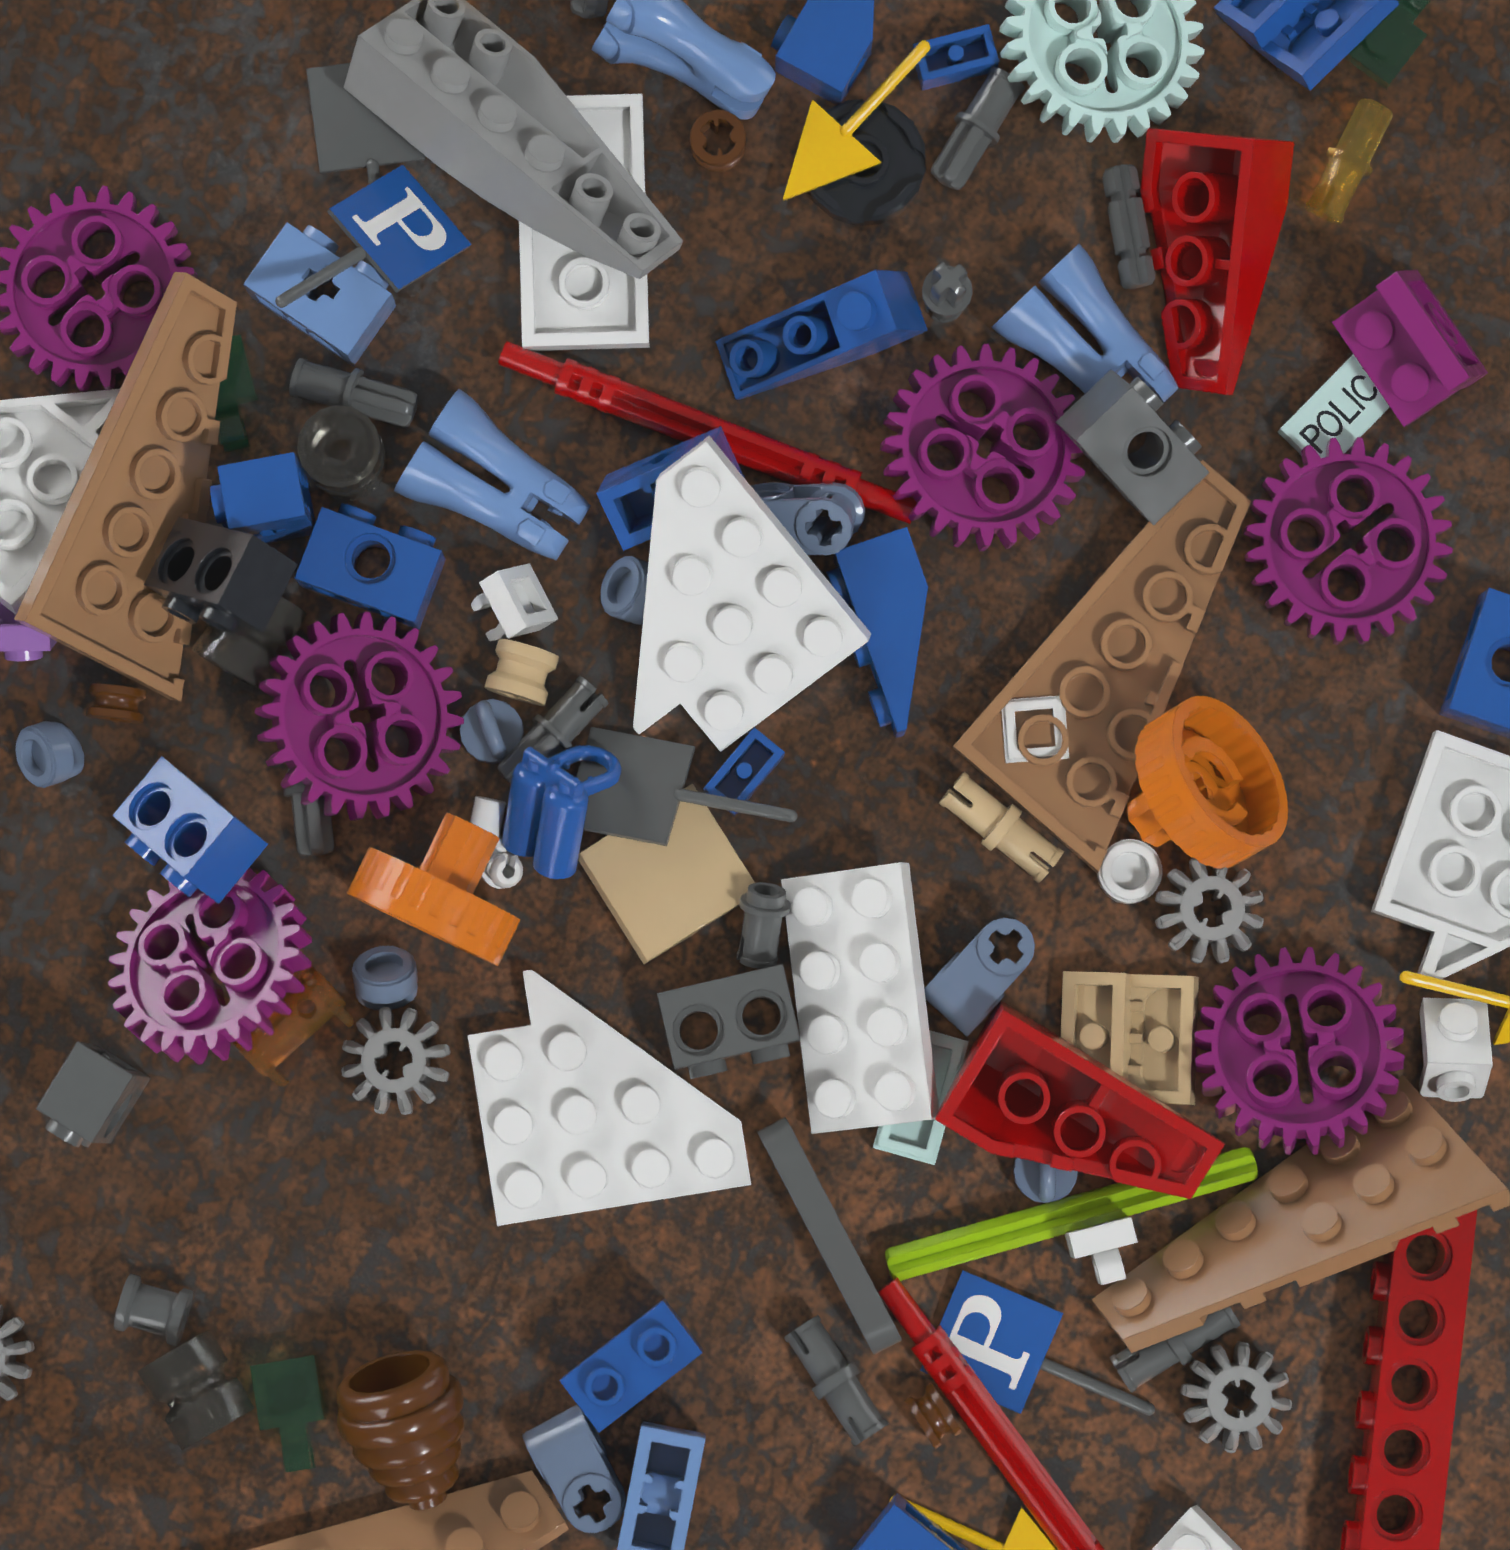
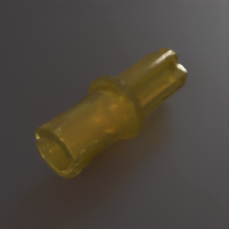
[1304,98,1392,225]

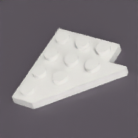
[0,389,120,615]
[633,435,871,752]
[1371,730,1510,979]
[468,970,751,1226]

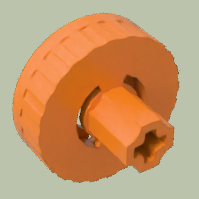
[1127,696,1288,869]
[347,812,520,966]

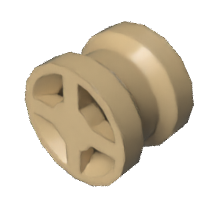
[484,639,559,706]

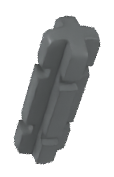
[1102,164,1155,289]

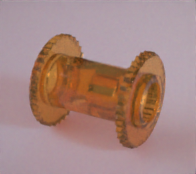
[233,966,355,1086]

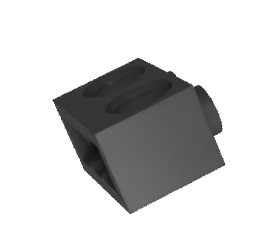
[657,964,800,1079]

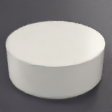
[1097,839,1162,904]

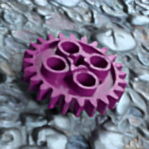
[0,186,198,392]
[880,344,1085,551]
[1243,437,1453,645]
[255,612,464,821]
[108,867,312,1065]
[1195,947,1405,1155]

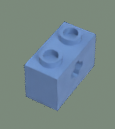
[243,222,397,367]
[617,1421,706,1550]

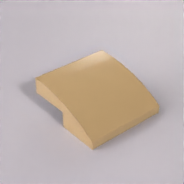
[578,784,755,964]
[1061,971,1199,1105]

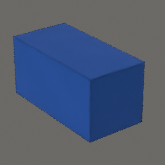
[912,24,999,91]
[703,727,785,817]

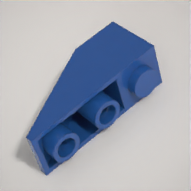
[771,0,874,105]
[715,269,928,400]
[826,527,928,738]

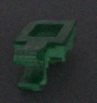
[1345,0,1431,89]
[215,334,258,452]
[250,1355,327,1473]

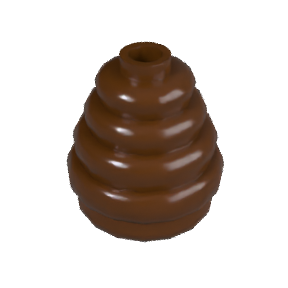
[337,1350,464,1510]

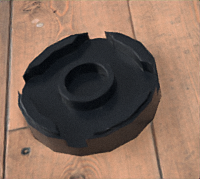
[808,99,926,226]

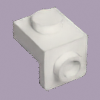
[1419,998,1493,1102]

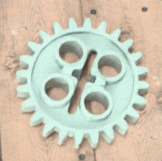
[999,0,1205,143]

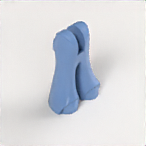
[591,0,776,120]
[991,243,1179,403]
[394,389,591,560]

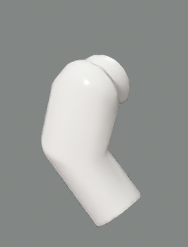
[470,796,523,889]

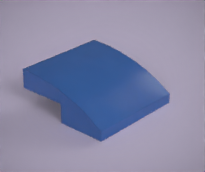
[1214,0,1399,91]

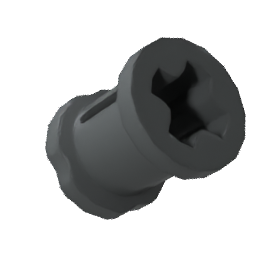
[114,1273,193,1346]

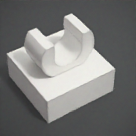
[471,563,558,641]
[1064,1217,1138,1285]

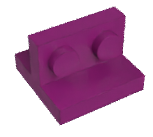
[1332,270,1488,427]

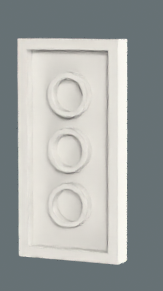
[519,94,650,351]
[781,862,939,1134]

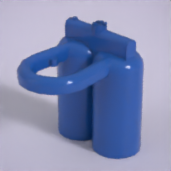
[502,745,622,879]

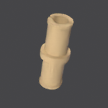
[939,772,1064,883]

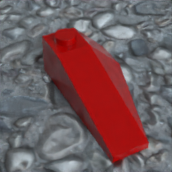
[1140,128,1294,395]
[935,1000,1225,1199]

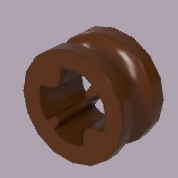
[690,110,746,172]
[86,683,147,724]
[904,1383,962,1449]

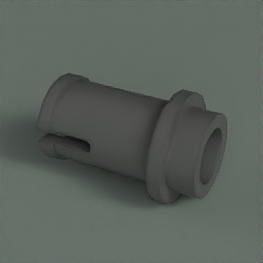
[736,882,791,969]

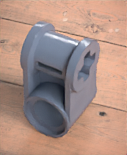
[750,482,865,555]
[924,918,1035,1037]
[522,1404,626,1533]

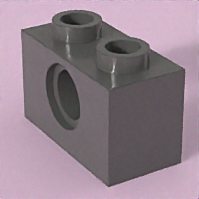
[1056,369,1210,525]
[36,1041,151,1148]

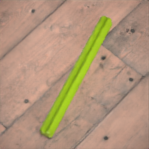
[885,1147,1258,1281]

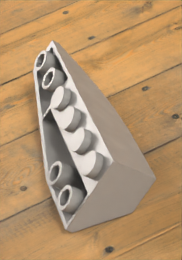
[344,0,683,279]

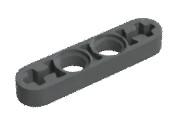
[757,1117,902,1355]

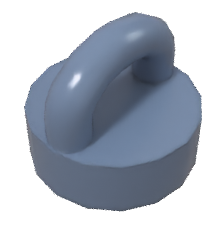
[600,556,648,625]
[460,699,524,764]
[15,721,85,788]
[352,946,418,1010]
[1013,1157,1078,1203]

